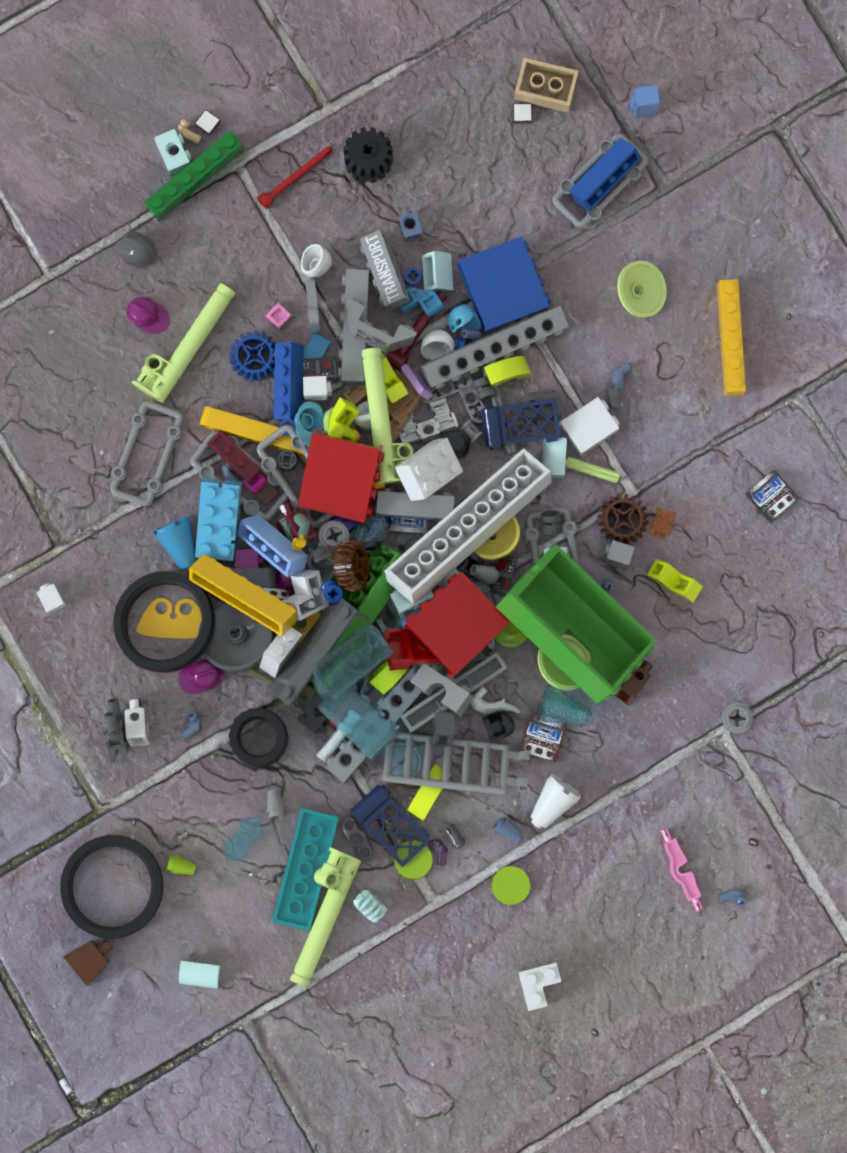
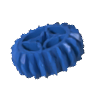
[229,331,276,382]

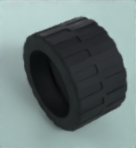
[228,708,289,768]

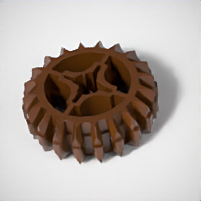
[597,494,649,545]
[333,539,371,592]

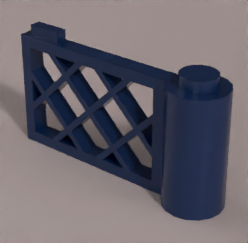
[480,398,561,450]
[350,784,431,867]

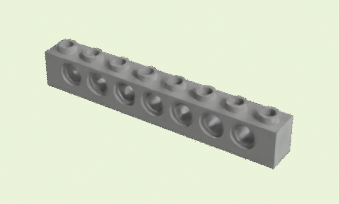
[420,305,569,389]
[326,662,445,784]

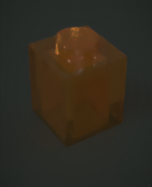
[650,508,676,539]

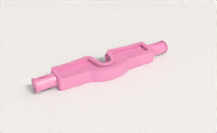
[660,828,704,912]

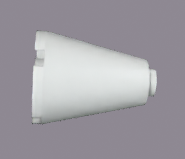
[530,773,581,829]

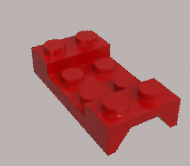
[383,628,441,671]

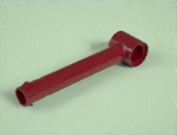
[385,291,447,371]

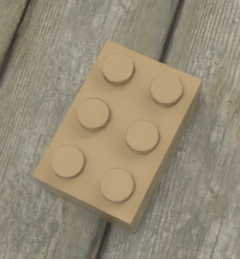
[514,58,579,113]

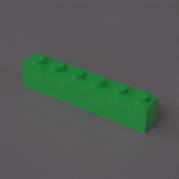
[144,130,244,222]

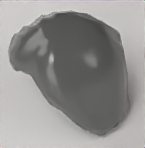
[118,232,157,268]

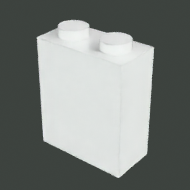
[560,397,620,456]
[260,627,302,678]

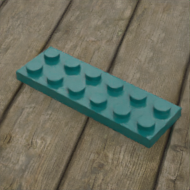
[272,808,339,931]

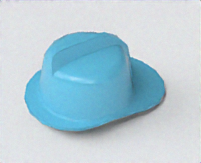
[294,401,324,446]

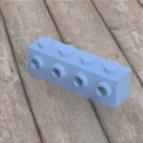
[237,514,308,577]

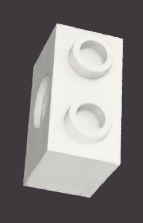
[303,376,332,403]

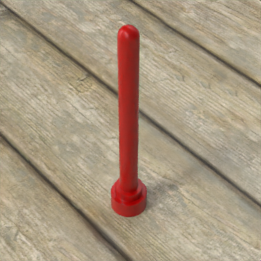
[257,147,332,209]

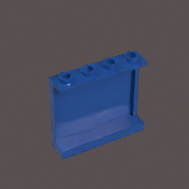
[457,236,551,334]

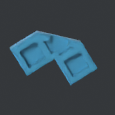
[399,287,445,318]
[287,333,331,363]

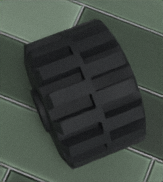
[343,127,393,183]

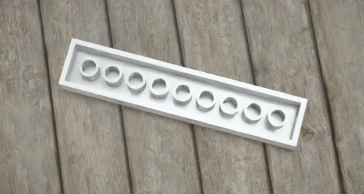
[385,448,551,605]

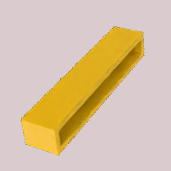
[717,279,746,397]
[189,554,297,636]

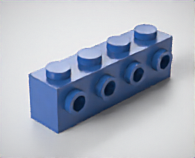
[569,138,642,212]
[273,342,304,421]

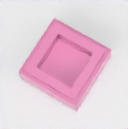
[266,302,292,330]

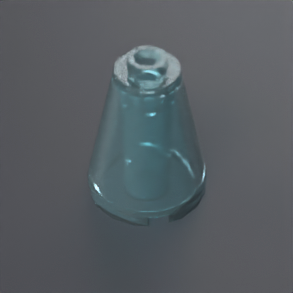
[536,684,592,727]

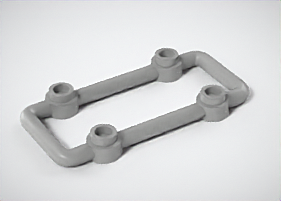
[552,133,648,228]
[110,401,183,507]
[257,425,335,528]
[190,431,292,522]
[524,507,580,566]

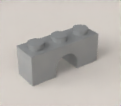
[410,664,474,717]

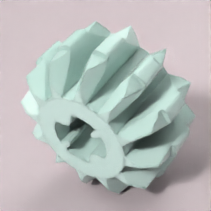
[353,890,387,922]

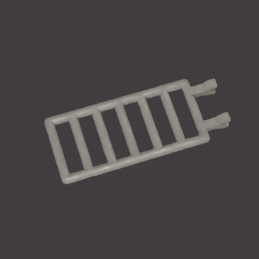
[383,731,530,795]

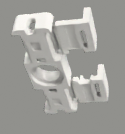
[399,398,459,444]

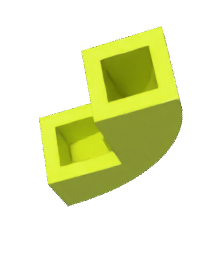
[381,353,409,403]
[484,356,532,387]
[328,397,360,442]
[647,559,703,603]
[370,661,410,695]
[407,764,451,821]

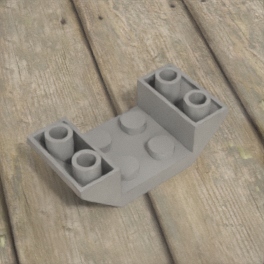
[343,298,417,353]

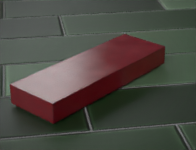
[207,430,261,484]

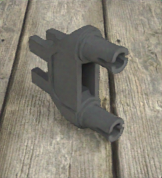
[104,698,128,764]

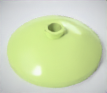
[617,261,667,318]
[537,634,591,690]

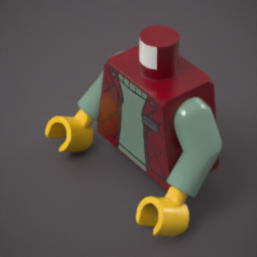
[276,502,317,550]

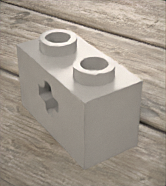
[603,540,635,570]

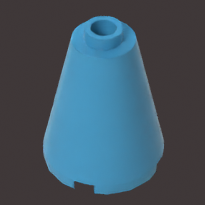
[153,516,198,571]

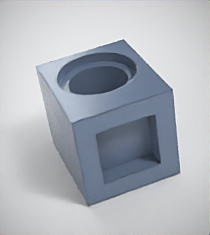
[398,211,423,242]

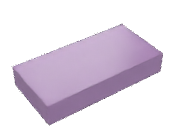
[401,364,433,400]

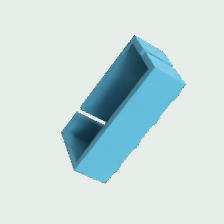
[195,478,242,561]

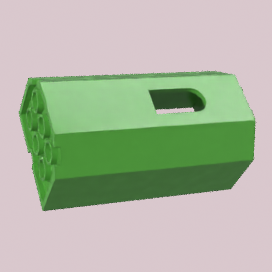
[496,544,657,704]

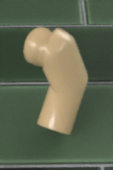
[178,119,201,144]

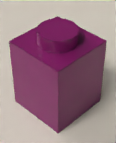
[235,549,263,568]

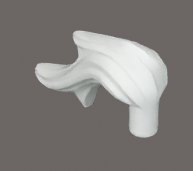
[471,686,520,714]

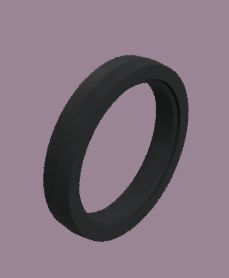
[113,571,215,673]
[60,835,163,939]

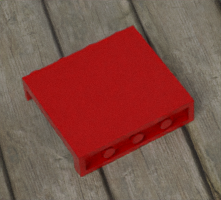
[298,429,385,523]
[404,572,510,678]

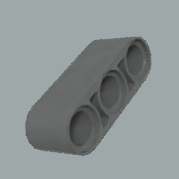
[230,568,276,588]

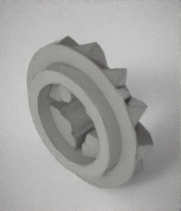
[318,521,349,550]
[722,703,753,734]

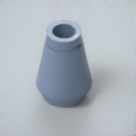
[493,816,522,843]

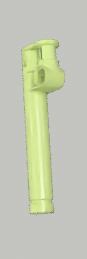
[132,283,236,403]
[362,348,413,484]
[290,847,361,987]

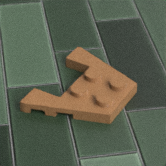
[343,370,422,443]

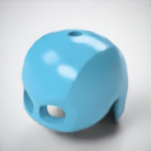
[447,304,481,334]

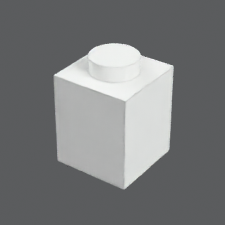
[36,583,66,615]

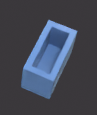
[629,85,660,118]

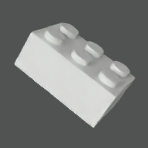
[395,438,463,501]

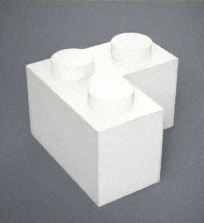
[282,569,329,621]
[518,962,562,1011]

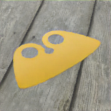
[136,598,202,639]

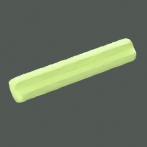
[565,457,620,483]

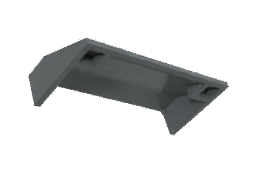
[269,597,371,715]

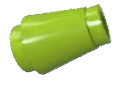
[166,855,196,875]

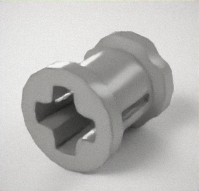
[459,419,484,444]

